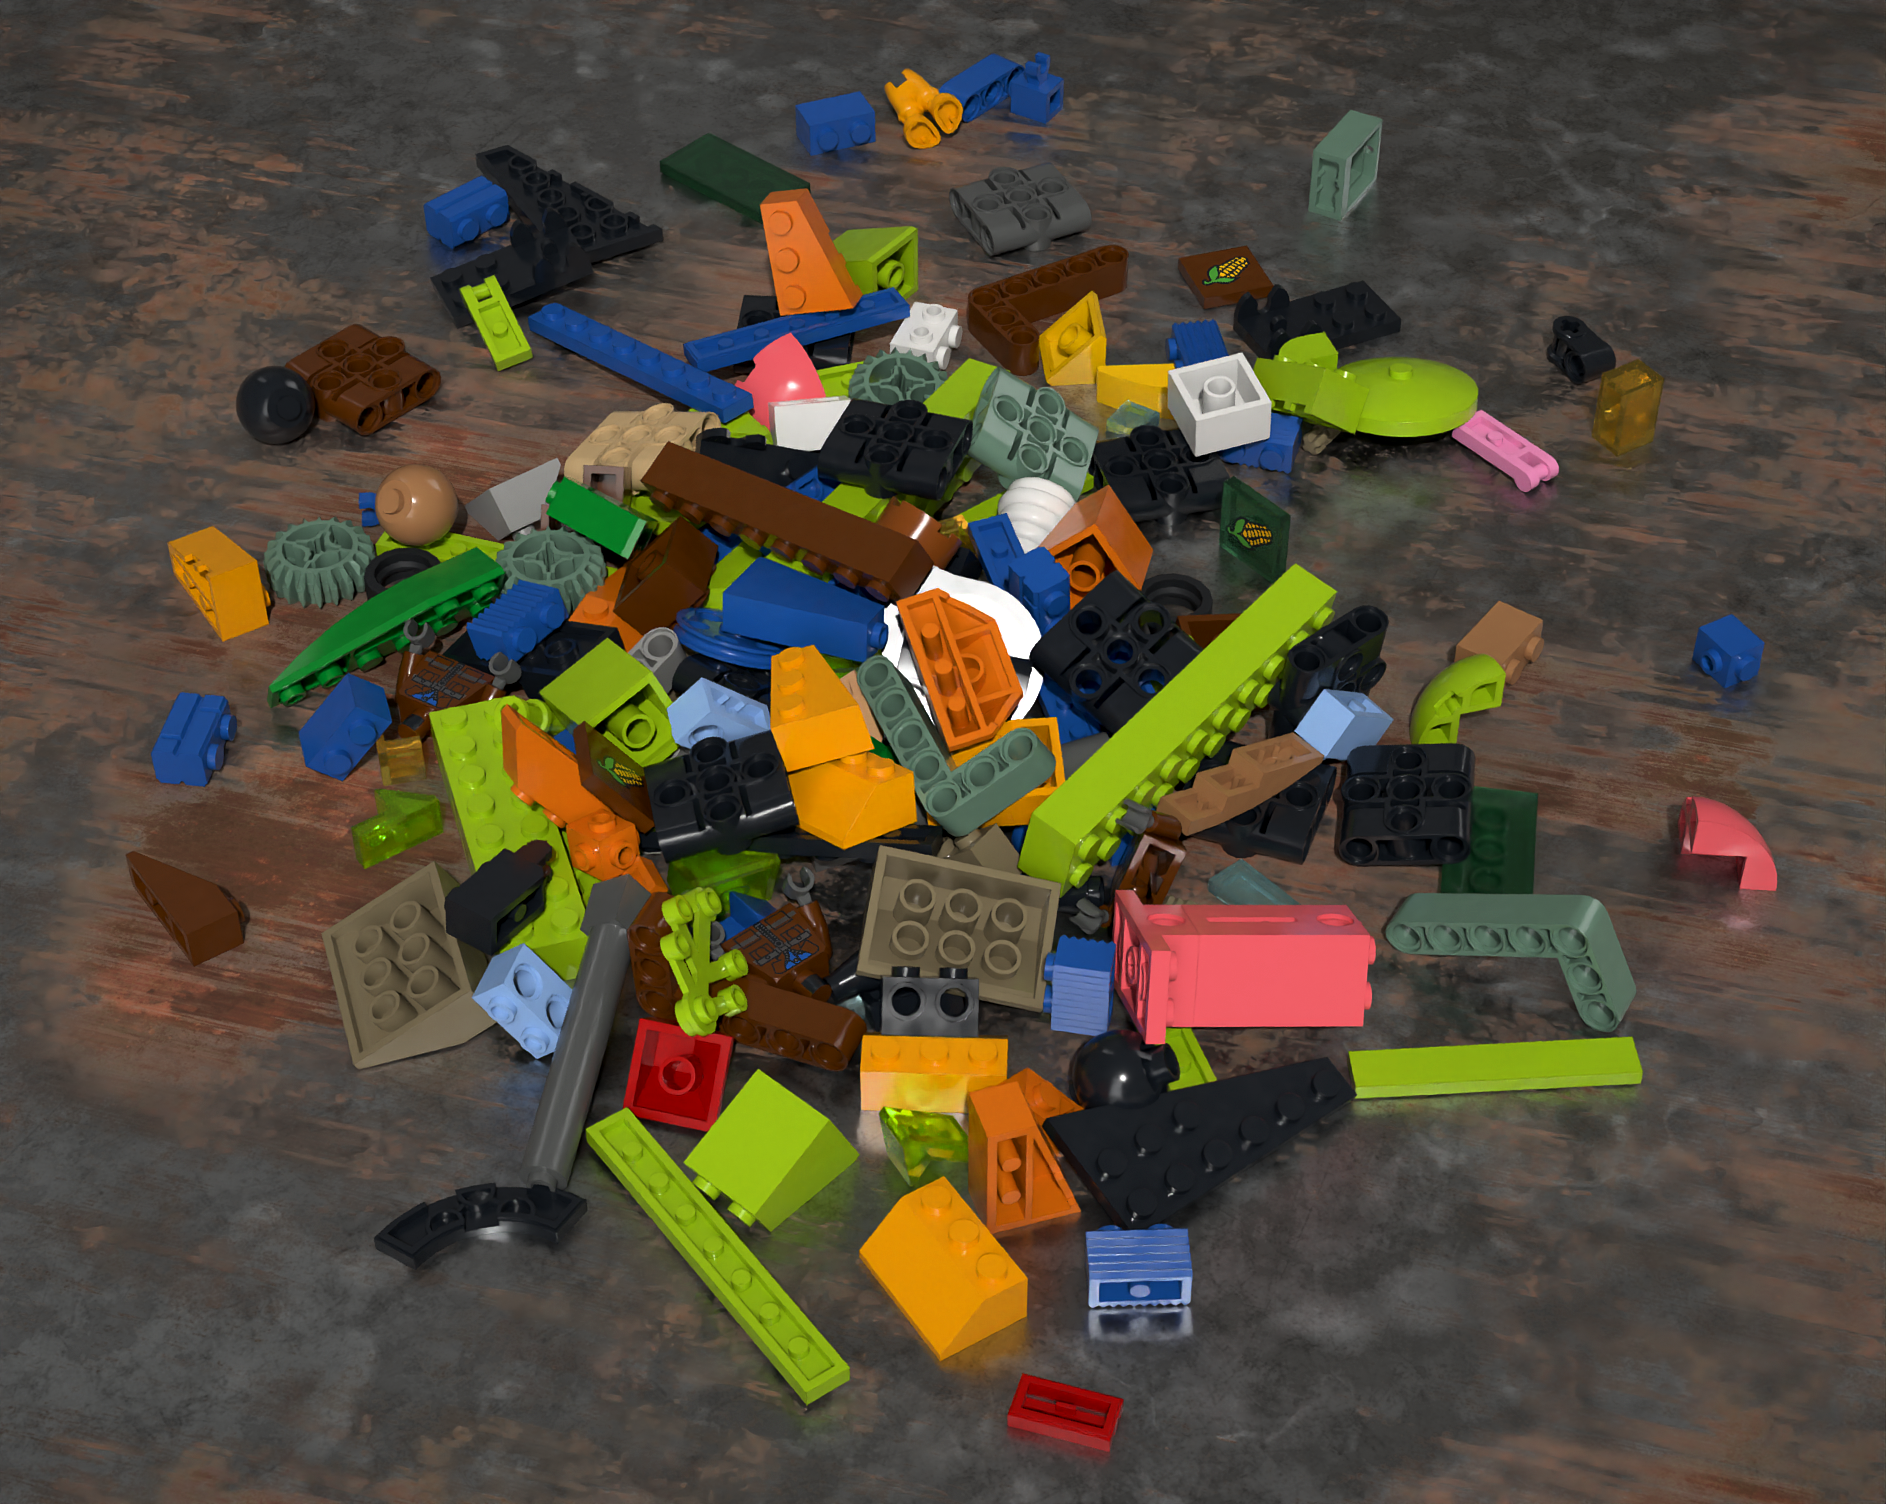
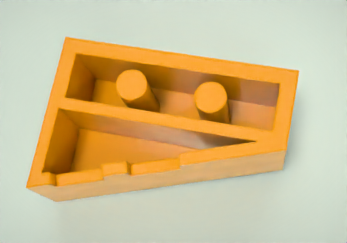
[167,526,271,642]

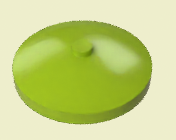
[1333,357,1478,437]

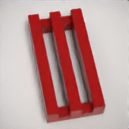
[1007,1373,1124,1452]

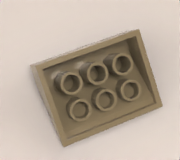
[856,845,1061,1013]
[321,861,497,1070]

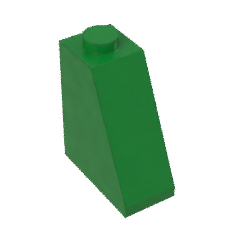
[545,477,659,559]

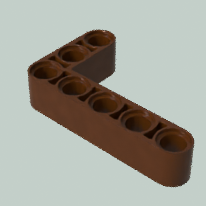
[968,245,1129,376]
[627,891,867,1072]

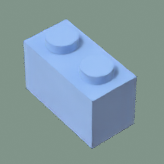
[1294,689,1394,762]

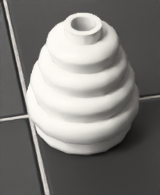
[998,477,1076,553]

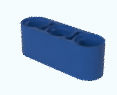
[939,53,1025,122]

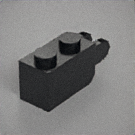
[444,839,552,956]

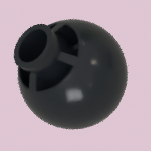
[236,366,315,444]
[1069,1030,1180,1110]

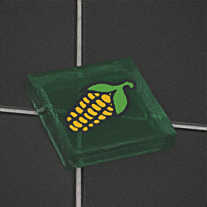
[1219,476,1291,584]

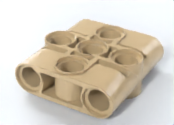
[564,403,722,496]

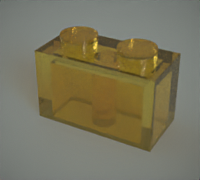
[1592,359,1665,457]

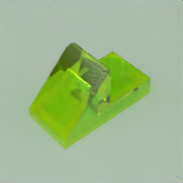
[351,789,444,869]
[879,1107,968,1186]

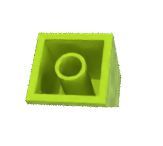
[832,226,918,300]
[539,638,681,767]
[683,1069,860,1232]

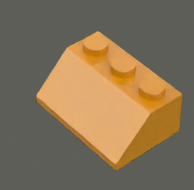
[787,751,917,850]
[860,1032,1009,1113]
[859,1176,1028,1361]

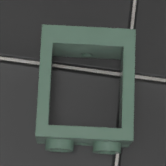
[1308,109,1383,221]

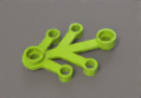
[660,887,748,1037]

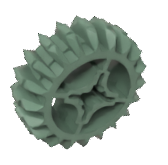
[848,347,948,405]
[263,516,376,609]
[495,526,607,618]

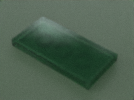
[659,133,811,224]
[1440,786,1538,894]

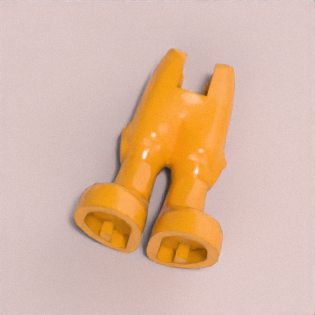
[884,68,963,149]

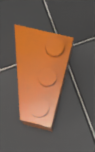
[760,188,863,316]

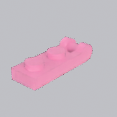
[1452,410,1559,492]

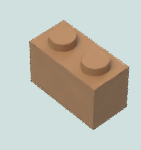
[1454,601,1544,688]

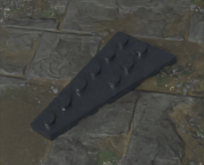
[475,145,663,263]
[1042,1057,1357,1230]

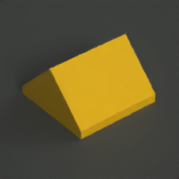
[1039,291,1107,386]

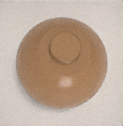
[375,464,459,546]

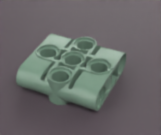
[967,366,1099,502]

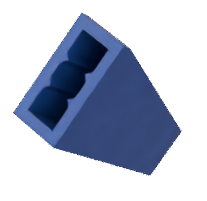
[723,557,889,663]

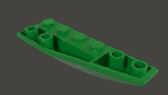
[267,547,505,708]

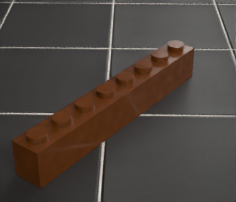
[640,441,934,602]

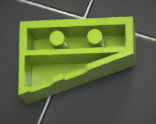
[1253,355,1370,434]

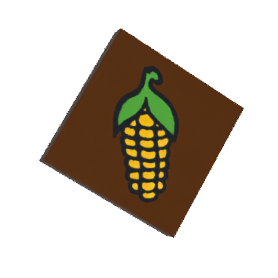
[1178,245,1274,309]
[573,721,655,834]

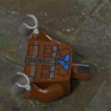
[395,619,522,745]
[1069,798,1187,935]
[692,867,833,1002]

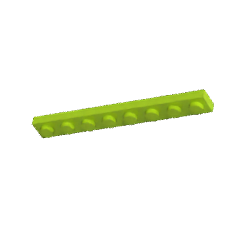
[585,1107,850,1405]

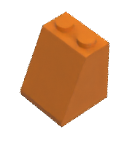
[1038,485,1153,610]

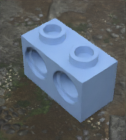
[667,677,770,749]
[472,943,572,1059]

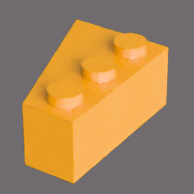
[770,645,875,772]

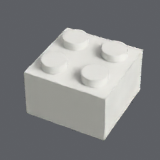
[1168,353,1272,457]

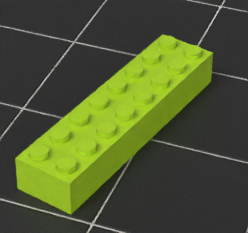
[429,695,588,981]

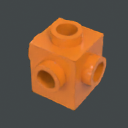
[565,809,640,881]

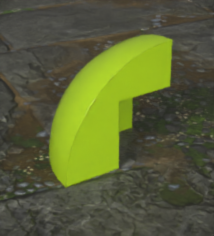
[1409,653,1506,744]

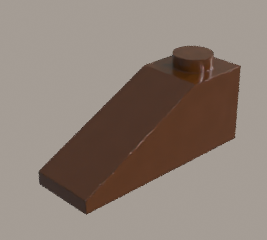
[125,851,245,967]

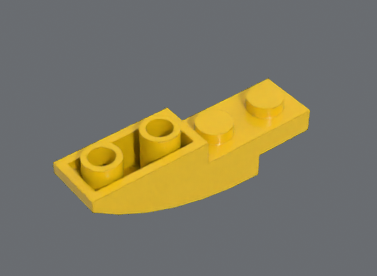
[1096,363,1175,420]

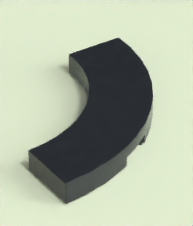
[374,1183,588,1270]

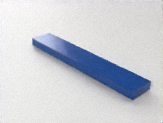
[683,287,910,372]

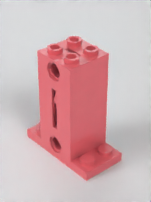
[1112,890,1376,1044]

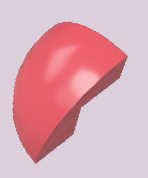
[734,333,826,431]
[1678,796,1777,891]

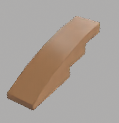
[1156,732,1324,836]

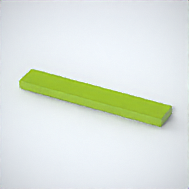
[1347,1036,1643,1099]

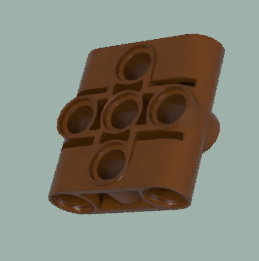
[284,324,441,436]

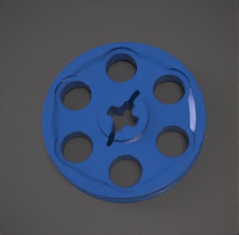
[673,608,791,670]

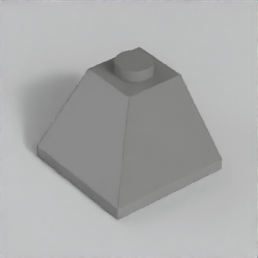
[464,458,561,541]

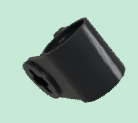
[1546,316,1616,384]

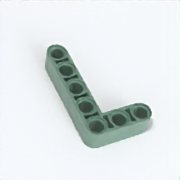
[857,655,1056,837]
[1385,893,1637,1032]

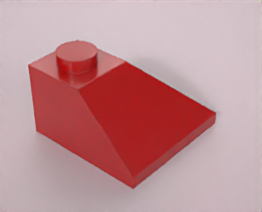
[622,1016,734,1132]

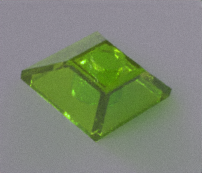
[667,850,781,917]

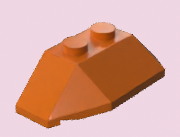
[896,588,1023,752]
[501,704,622,828]

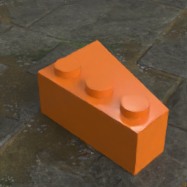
[968,1081,1081,1234]

